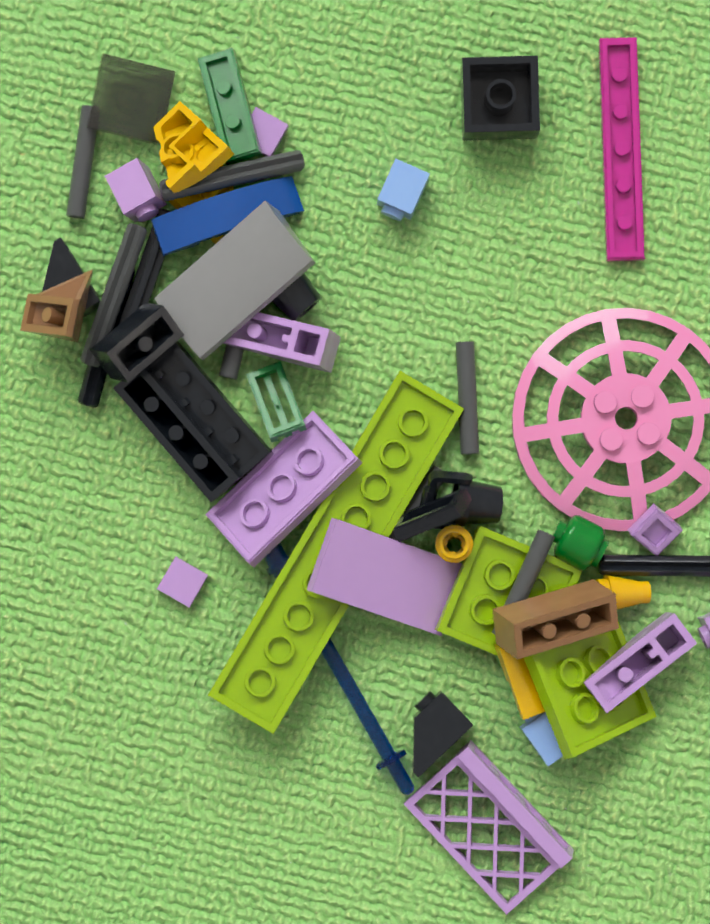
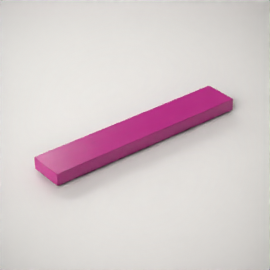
[598,37,645,262]

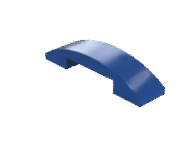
[151,176,304,256]

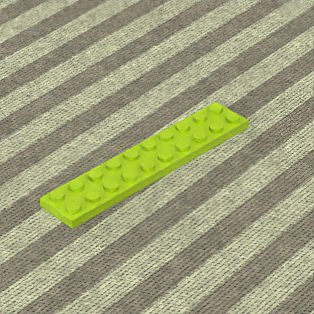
[208,371,464,734]

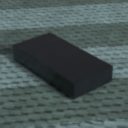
[393,488,473,542]

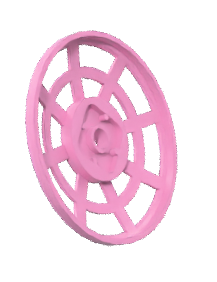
[512,308,710,532]

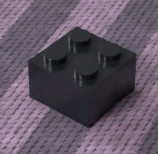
[460,56,540,141]

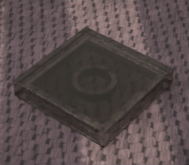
[86,53,176,145]

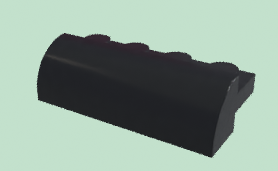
[114,341,272,502]

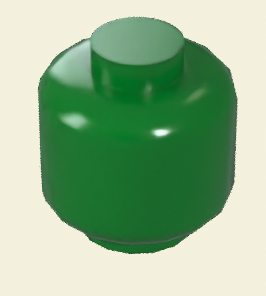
[552,515,609,571]

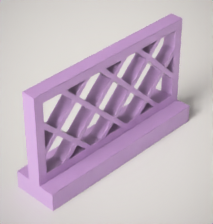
[404,740,574,915]

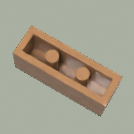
[492,579,619,659]

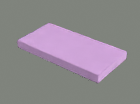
[205,411,362,567]
[306,518,462,636]

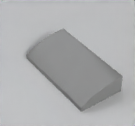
[154,201,315,360]

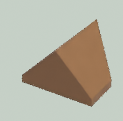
[20,269,93,342]

